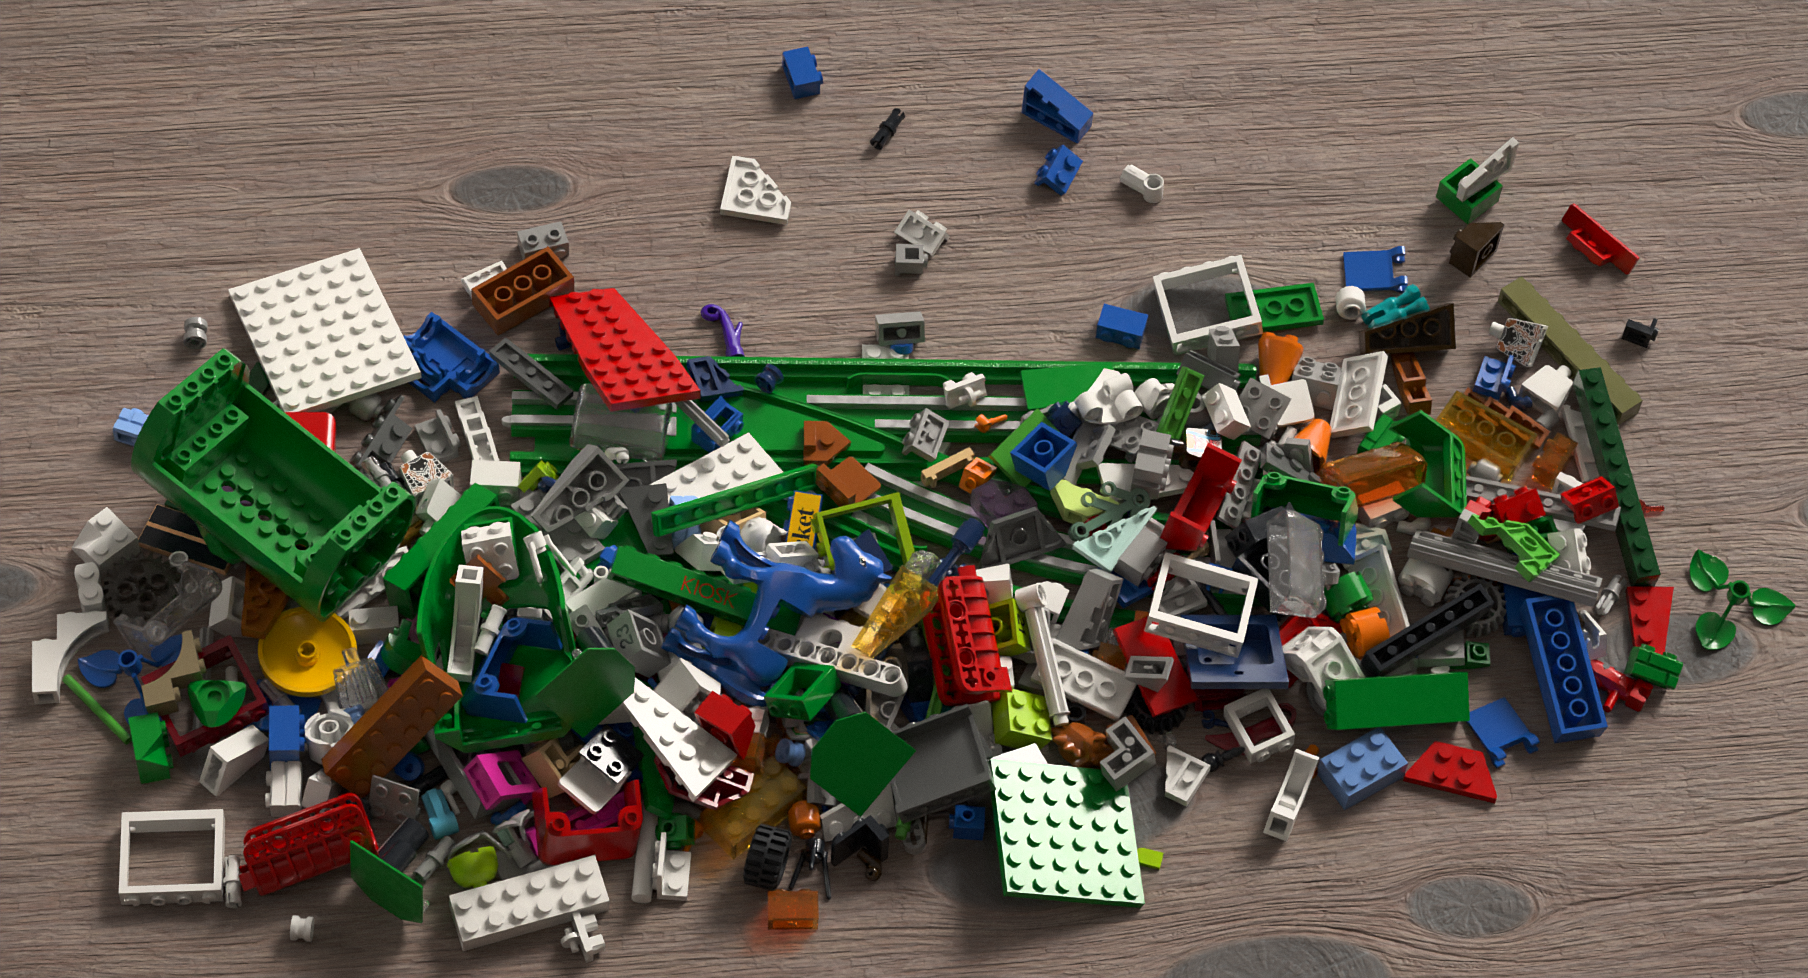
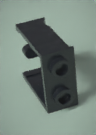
[1225,502,1301,558]
[899,628,933,703]

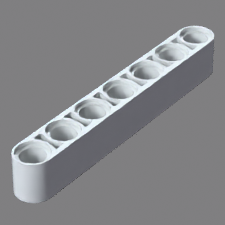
[757,629,908,697]

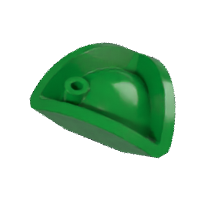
[187,680,246,727]

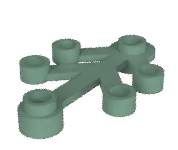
[1068,481,1150,542]

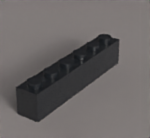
[1360,584,1495,677]

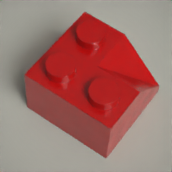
[694,691,756,760]

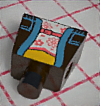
[1170,428,1222,472]

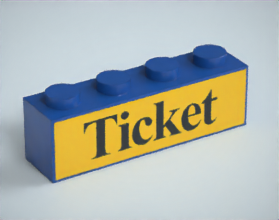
[783,490,823,550]

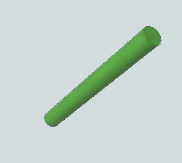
[62,674,132,744]

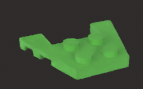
[1467,514,1560,582]

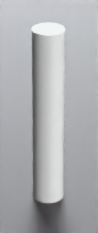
[631,794,659,903]

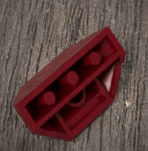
[654,755,754,810]

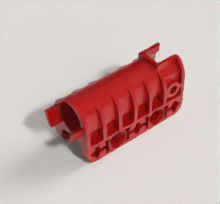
[919,565,1012,706]
[239,793,380,896]

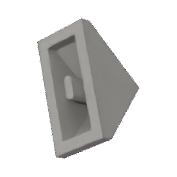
[1124,656,1174,692]

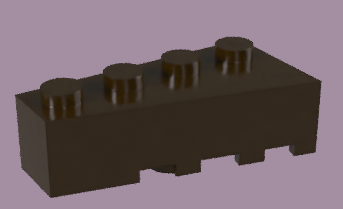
[1359,303,1456,355]

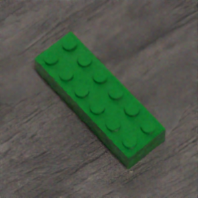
[383,483,500,620]

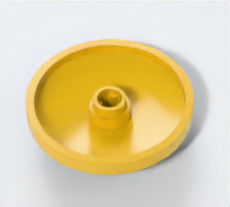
[258,607,357,697]

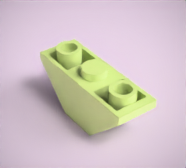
[1050,479,1120,524]

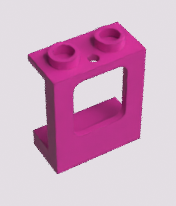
[463,750,540,810]

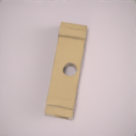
[921,447,974,488]

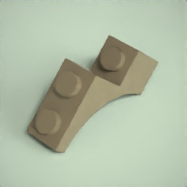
[141,630,207,716]

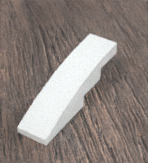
[455,396,499,461]
[720,541,819,584]

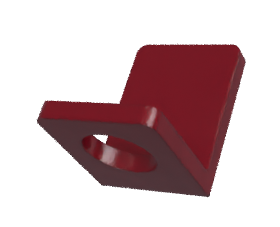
[497,663,525,699]

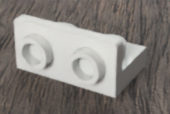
[894,210,950,257]

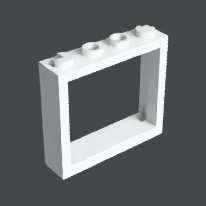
[1153,255,1263,355]
[1144,552,1258,658]
[119,809,225,907]

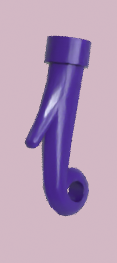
[700,304,745,357]

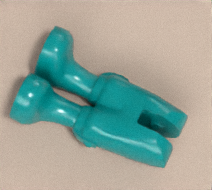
[1361,284,1430,328]

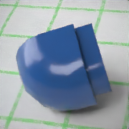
[393,751,425,781]

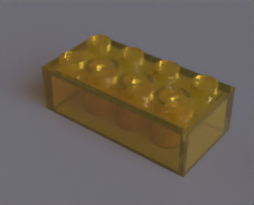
[1436,390,1538,481]
[700,755,807,860]

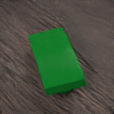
[1449,641,1491,669]

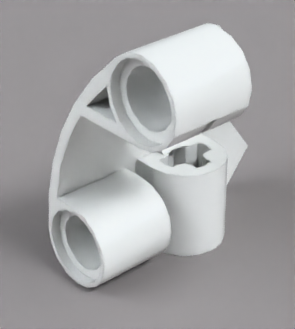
[1074,368,1143,424]

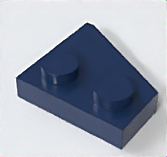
[686,356,744,402]

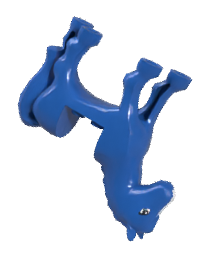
[661,520,892,707]

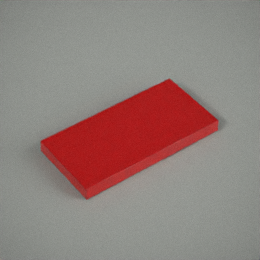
[1113,616,1198,718]

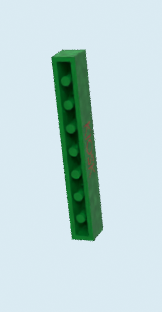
[606,545,801,636]

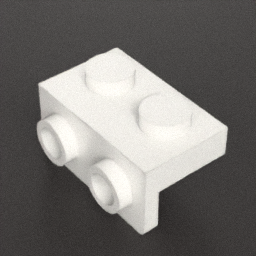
[1547,529,1591,574]

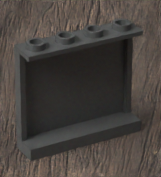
[890,704,997,824]

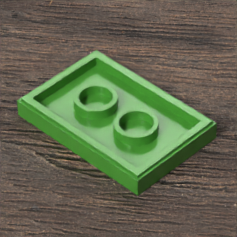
[988,408,1059,491]

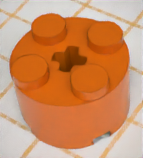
[1340,607,1390,660]

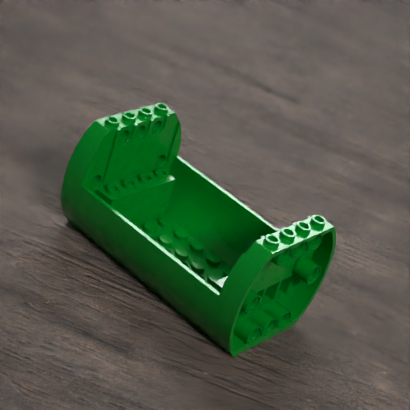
[131,348,416,622]

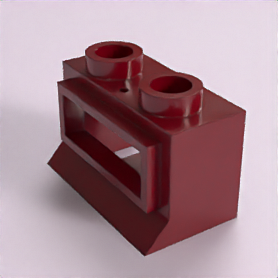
[1193,689,1244,712]

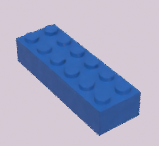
[1519,595,1608,744]

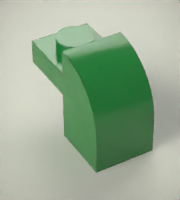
[381,619,422,675]

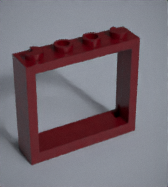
[140,635,269,757]

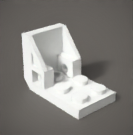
[1282,627,1365,705]

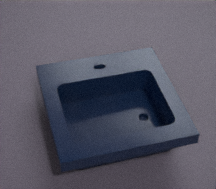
[1181,615,1289,689]

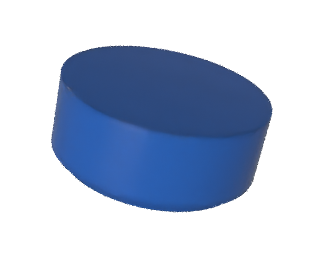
[890,343,913,355]

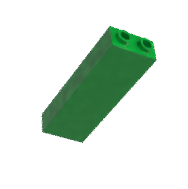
[1323,672,1470,730]

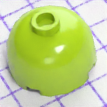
[447,846,499,889]

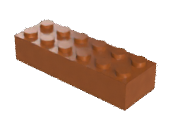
[321,655,463,798]

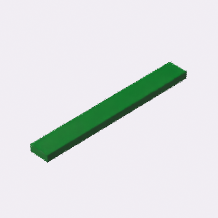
[651,464,819,537]

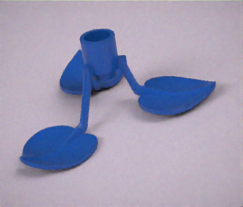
[78,634,182,724]

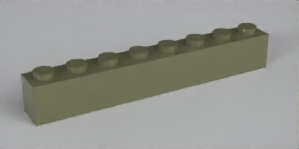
[1497,276,1643,426]

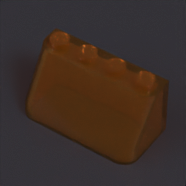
[1319,442,1427,508]

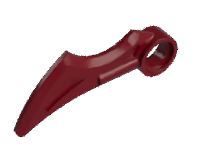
[1205,703,1297,756]

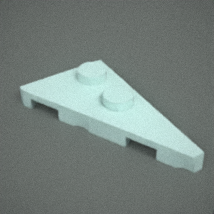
[1072,506,1157,573]

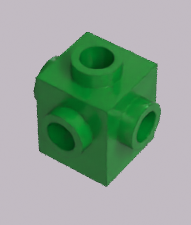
[655,812,695,850]

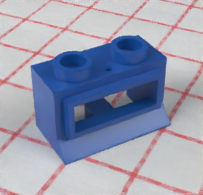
[691,396,744,453]

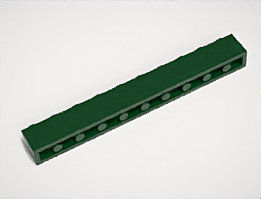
[1573,367,1661,587]

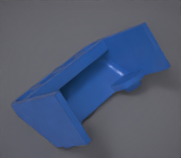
[461,617,563,723]

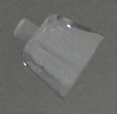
[333,647,389,709]

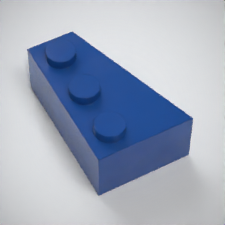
[1021,69,1093,144]

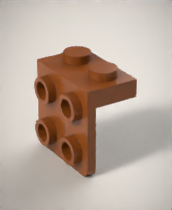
[816,457,881,507]

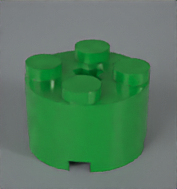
[1318,571,1374,623]

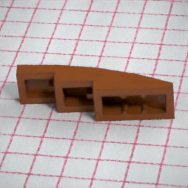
[1454,388,1550,449]

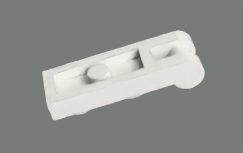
[538,557,594,622]

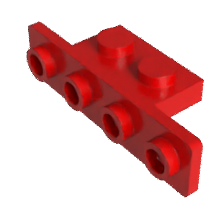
[1562,203,1639,275]

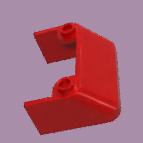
[1160,443,1242,551]
[532,780,643,866]

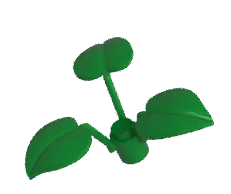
[1689,549,1796,650]

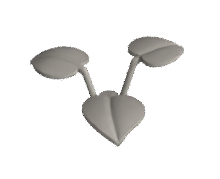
[448,803,552,868]

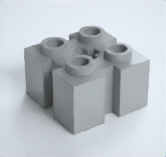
[1130,429,1174,499]

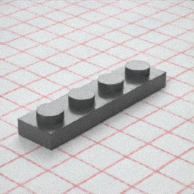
[489,337,574,410]

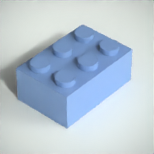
[1317,727,1408,810]

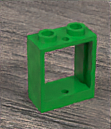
[764,662,842,721]

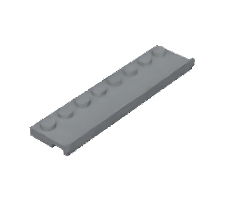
[1407,529,1603,607]

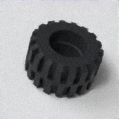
[743,823,792,892]

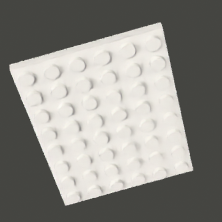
[228,248,421,412]

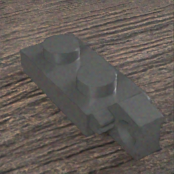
[595,594,663,628]

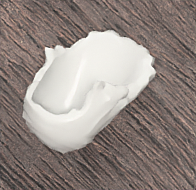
[740,517,788,552]

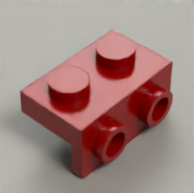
[1489,486,1546,523]

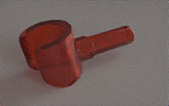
[1639,499,1665,515]

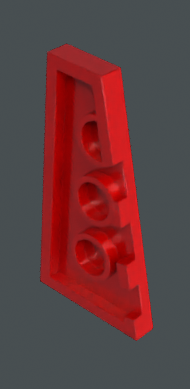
[1625,587,1674,655]

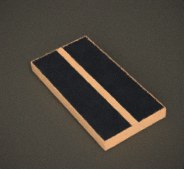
[138,504,231,575]

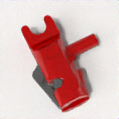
[1591,659,1653,713]

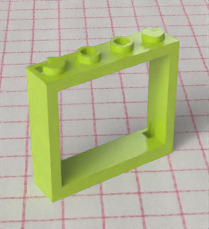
[811,492,923,594]

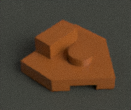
[803,421,851,465]

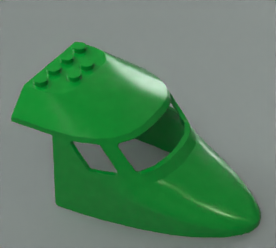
[417,506,578,753]

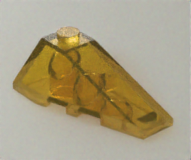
[852,565,938,659]

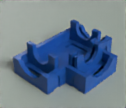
[403,312,500,403]

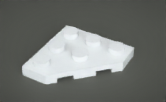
[720,156,791,225]

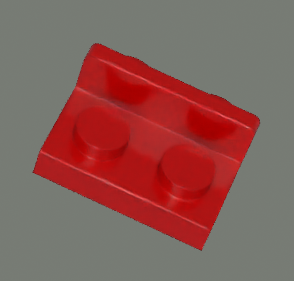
[1560,476,1619,524]

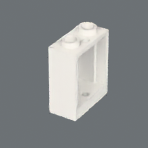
[1223,689,1295,764]

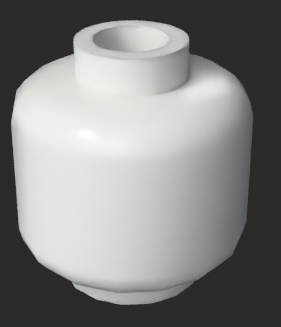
[1336,286,1366,320]

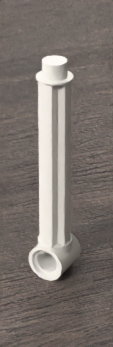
[1015,583,1070,727]

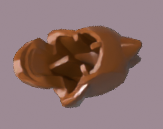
[1051,722,1115,769]

